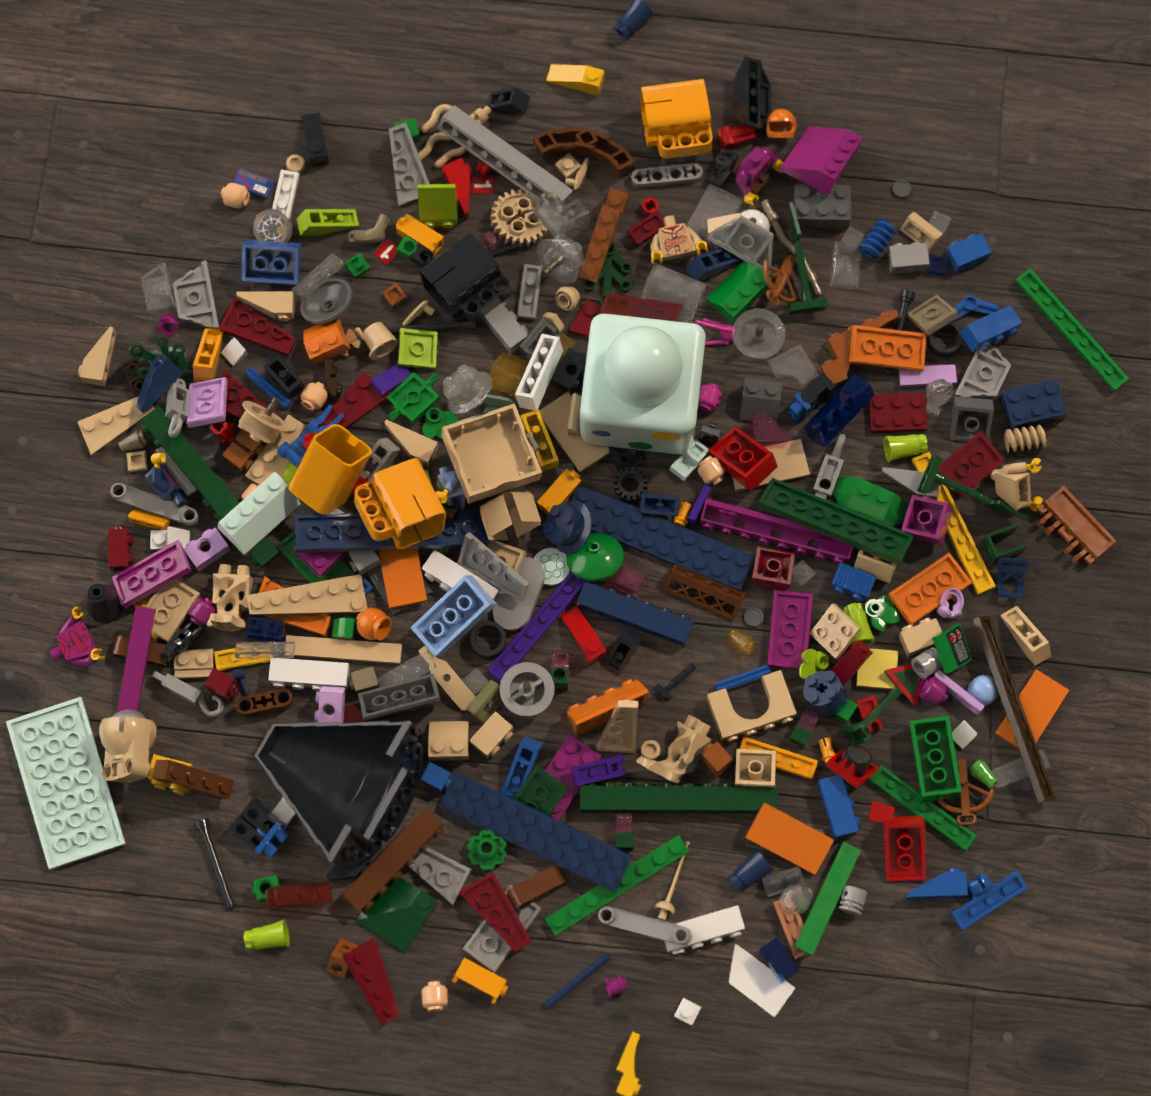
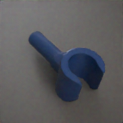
[233,669,249,695]

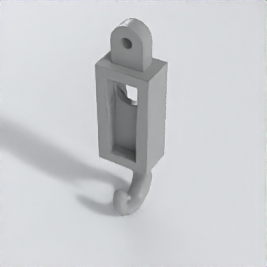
[165,378,190,438]
[813,434,846,499]
[152,671,224,717]

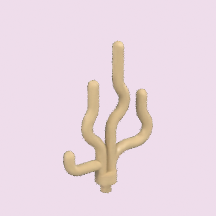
[418,104,491,168]

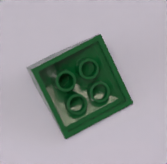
[356,877,439,954]

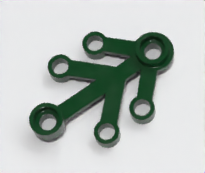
[583,242,632,306]
[129,335,194,384]

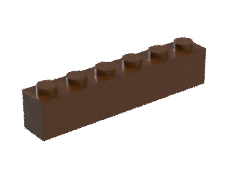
[343,807,444,912]

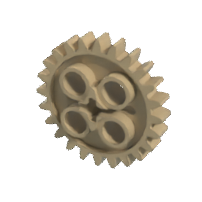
[490,189,551,247]

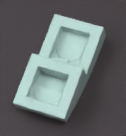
[669,439,709,481]

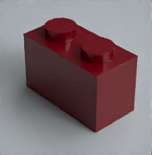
[204,667,240,703]

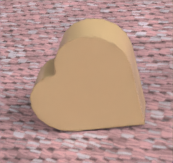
[542,312,564,334]

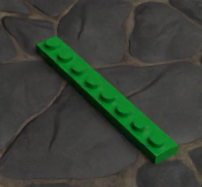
[1015,268,1129,392]
[545,835,689,937]

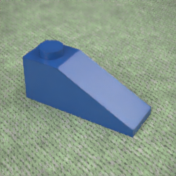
[501,736,543,798]
[905,868,968,900]

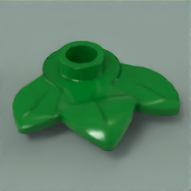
[422,407,458,440]
[864,595,900,632]

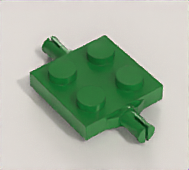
[387,372,440,424]

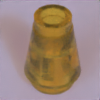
[727,628,757,655]

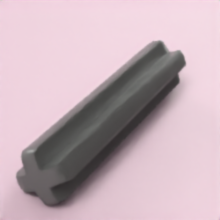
[154,447,196,496]

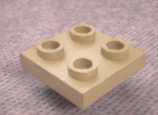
[810,604,862,659]

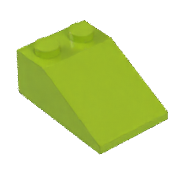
[417,184,458,229]

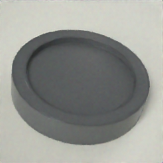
[892,180,911,198]
[744,607,763,627]

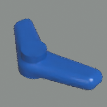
[953,295,1000,321]

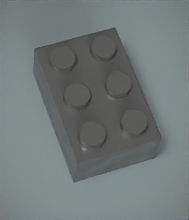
[793,184,851,228]

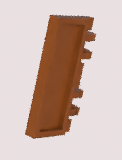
[1036,486,1116,565]

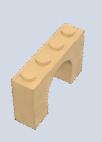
[706,670,797,743]

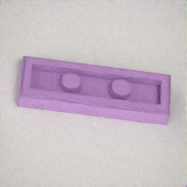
[898,364,957,387]
[933,670,985,715]

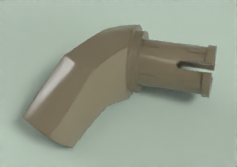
[348,214,390,244]

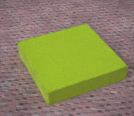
[398,328,438,370]

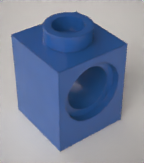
[421,762,452,793]

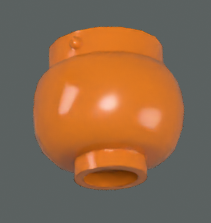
[356,608,392,640]

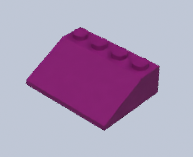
[780,127,863,195]

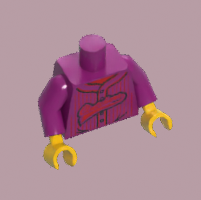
[735,147,784,206]
[50,606,105,667]

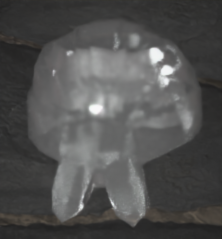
[926,379,955,416]
[780,885,814,915]

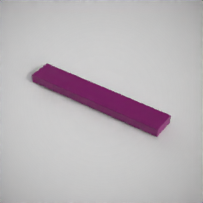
[117,606,156,712]

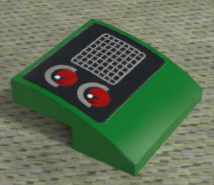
[932,623,972,674]

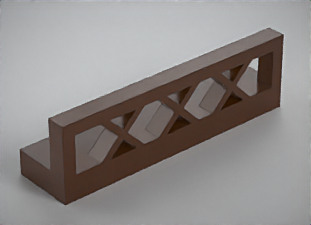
[663,564,745,620]

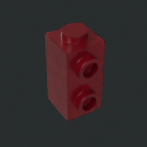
[108,526,134,572]
[831,640,873,685]

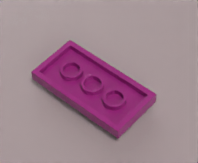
[112,540,192,609]
[767,590,813,670]
[545,735,602,820]

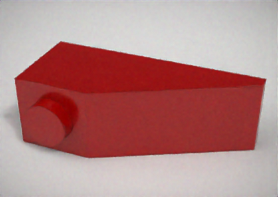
[442,158,472,220]
[560,607,606,665]

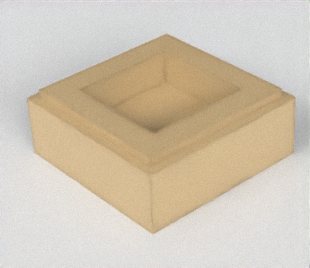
[127,451,148,473]

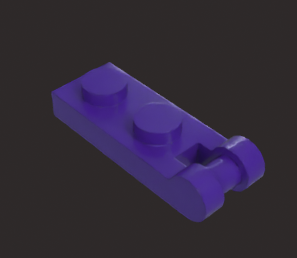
[571,755,626,786]

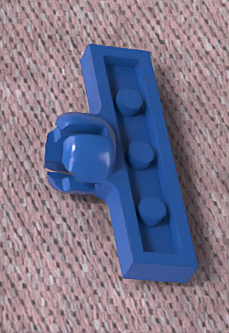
[950,871,1028,930]

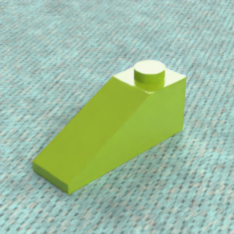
[297,209,359,236]

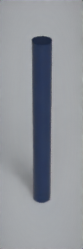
[544,953,611,1009]

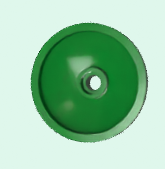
[566,533,624,581]

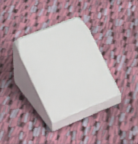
[221,338,248,366]
[952,721,978,750]

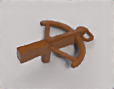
[763,254,799,306]
[937,759,995,825]

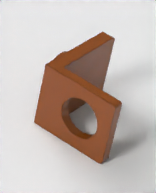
[326,938,359,979]

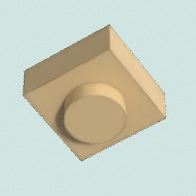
[555,153,581,178]

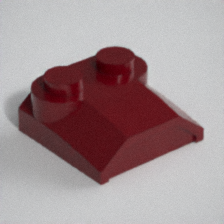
[751,546,795,591]

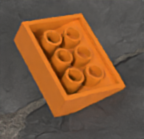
[566,679,648,736]

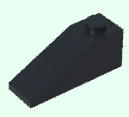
[301,112,330,167]

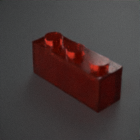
[265,881,332,910]

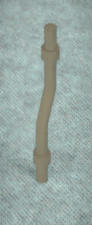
[761,199,823,296]

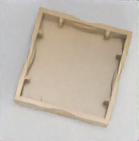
[441,404,542,504]

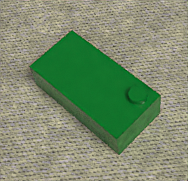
[909,716,962,803]

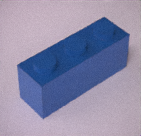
[960,305,1022,352]
[817,775,860,840]

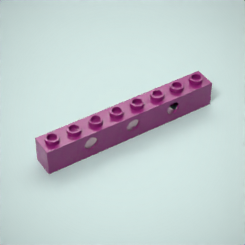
[700,498,853,564]

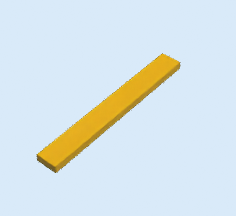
[911,452,996,595]

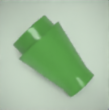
[969,760,998,789]

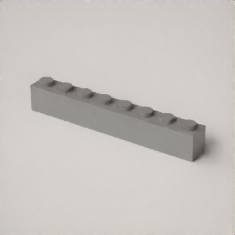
[437,105,573,213]

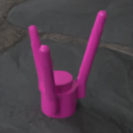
[695,318,736,346]

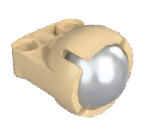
[99,710,157,783]

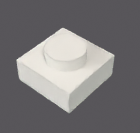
[674,998,701,1026]

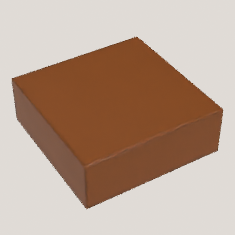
[382,283,408,309]

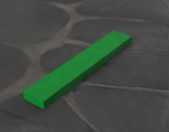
[869,765,977,852]
[794,841,861,956]

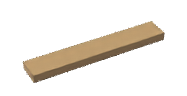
[284,635,402,664]

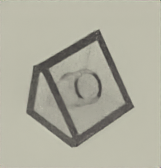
[830,241,861,288]
[141,262,176,312]

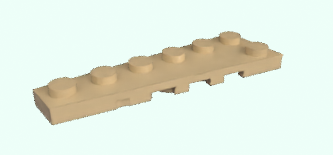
[246,574,367,615]

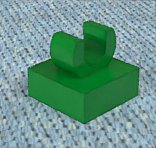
[345,253,371,280]

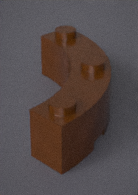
[533,128,635,177]

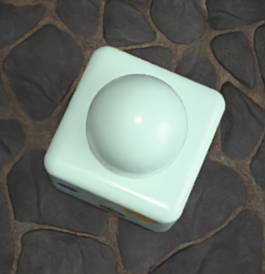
[580,314,706,454]

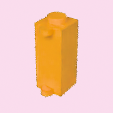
[396,214,444,258]
[537,468,581,515]
[452,958,508,1005]

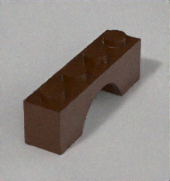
[152,759,234,799]

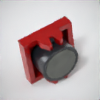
[826,744,879,788]

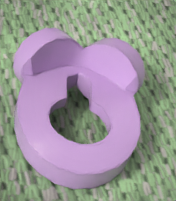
[937,588,964,619]

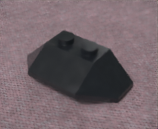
[733,56,771,130]

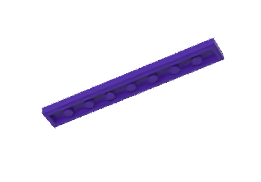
[487,572,589,683]

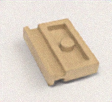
[174,649,214,679]

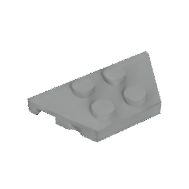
[707,215,774,274]
[172,260,219,330]
[954,344,1011,399]

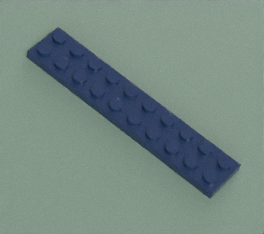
[571,485,755,591]
[294,509,490,553]
[439,772,633,893]

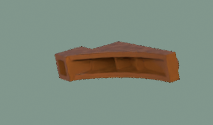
[579,188,631,283]
[820,310,899,389]

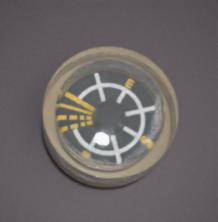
[253,209,292,242]

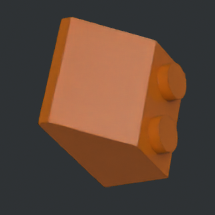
[304,318,351,364]

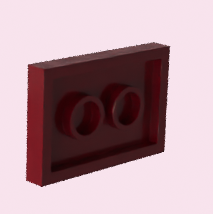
[868,393,928,433]
[938,431,1005,497]

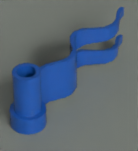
[277,404,344,468]

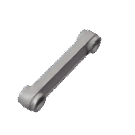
[110,483,199,526]
[598,907,693,945]

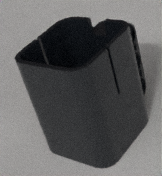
[419,233,511,322]

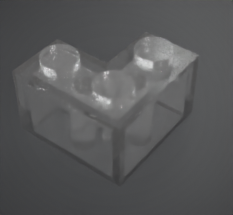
[533,192,589,238]

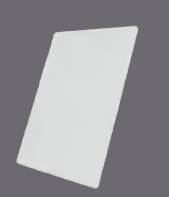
[729,944,795,1017]

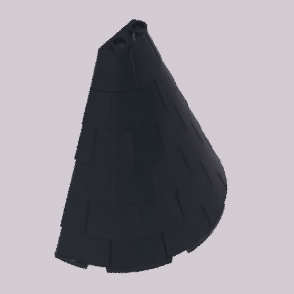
[254,721,423,867]

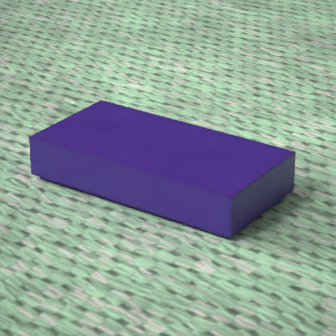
[371,363,411,397]
[688,484,711,525]

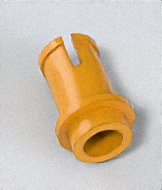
[673,502,692,527]
[818,738,836,764]

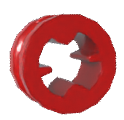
[476,161,492,177]
[642,198,659,216]

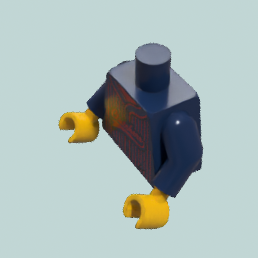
[145,453,187,508]

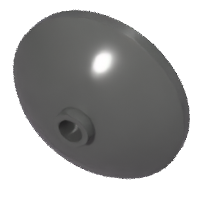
[300,278,353,324]

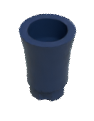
[614,0,654,39]
[728,849,774,892]

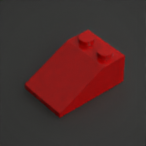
[708,427,778,491]
[883,816,926,881]

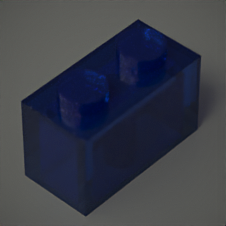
[758,937,799,984]

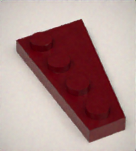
[600,293,684,322]
[317,371,391,429]
[458,872,532,952]
[342,937,400,1026]

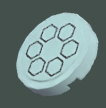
[534,548,570,586]

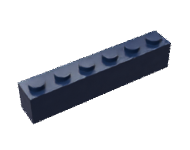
[577,581,694,647]

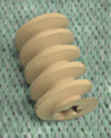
[1004,425,1047,453]

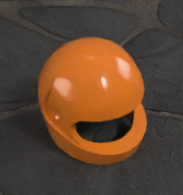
[766,109,796,138]

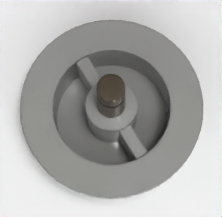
[500,662,554,716]

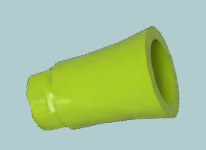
[883,434,928,462]
[844,603,875,648]
[244,919,290,950]

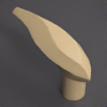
[565,158,589,190]
[402,300,435,326]

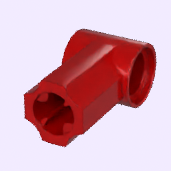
[716,125,756,150]
[210,421,236,446]

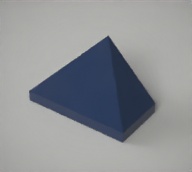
[640,493,680,516]

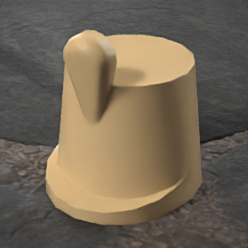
[354,322,398,360]

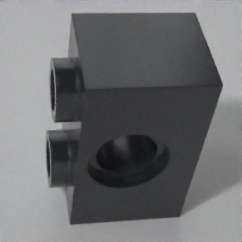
[551,348,586,395]
[263,355,305,400]

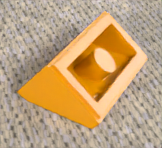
[128,509,171,530]

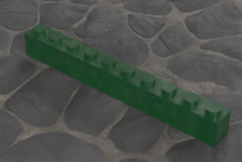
[141,406,280,569]
[580,783,778,814]

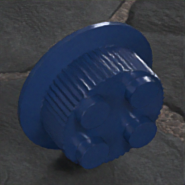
[543,501,592,554]

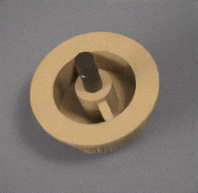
[238,396,290,445]

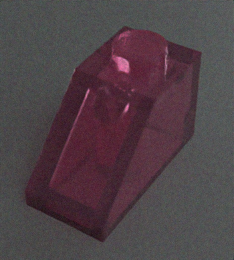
[752,413,791,441]
[602,566,645,597]

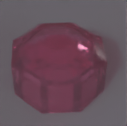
[483,230,498,250]

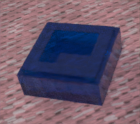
[927,254,948,276]

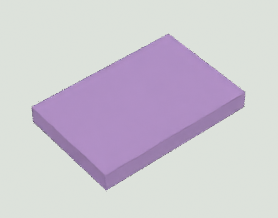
[186,377,227,428]

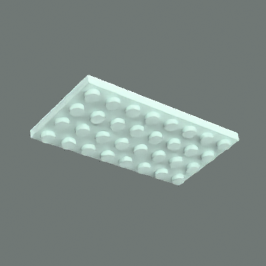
[6,697,126,870]

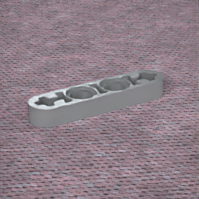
[631,163,703,188]

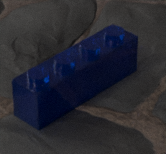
[804,375,875,448]

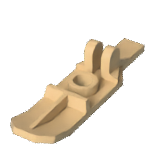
[419,645,476,711]

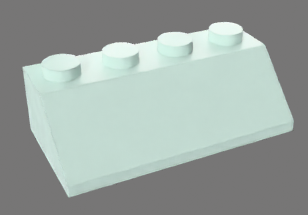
[218,472,301,555]

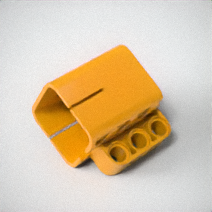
[641,79,712,159]
[288,424,372,515]
[354,459,447,549]

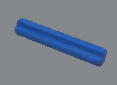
[245,368,292,409]
[715,665,771,691]

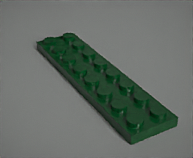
[757,478,914,566]

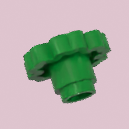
[468,830,507,871]

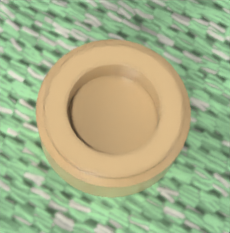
[286,155,305,173]
[641,740,660,760]

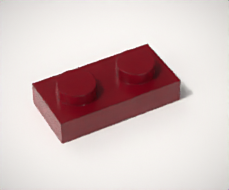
[627,210,665,247]

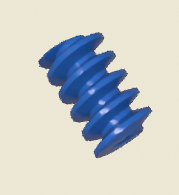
[858,218,897,259]

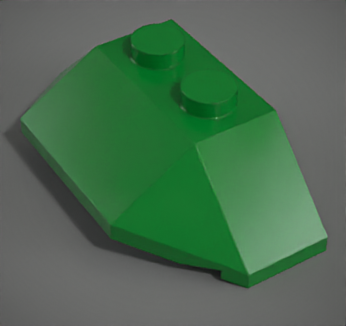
[833,476,909,527]

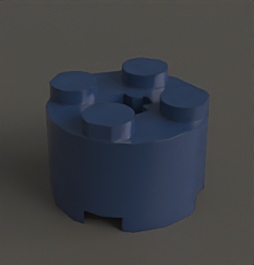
[803,671,848,716]

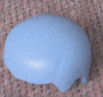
[967,675,999,706]

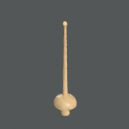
[655,841,690,921]

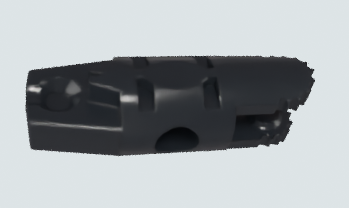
[162,621,205,661]

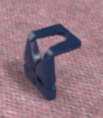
[997,557,1030,599]

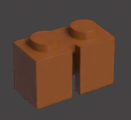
[222,430,266,473]
[700,742,733,778]

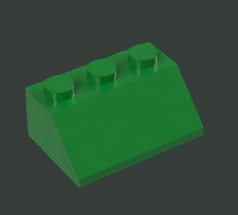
[705,261,772,325]

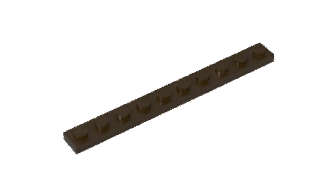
[973,616,1056,803]

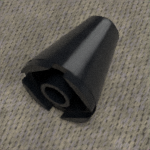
[85,584,124,623]

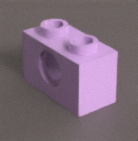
[184,527,230,572]
[315,686,345,723]

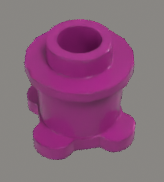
[157,313,179,338]
[604,975,628,999]

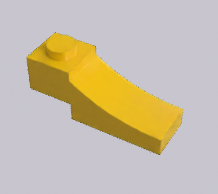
[616,1032,641,1096]

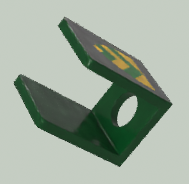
[983,523,1027,564]

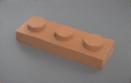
[773,895,807,959]

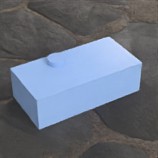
[411,575,497,657]

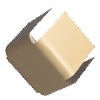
[480,492,541,540]

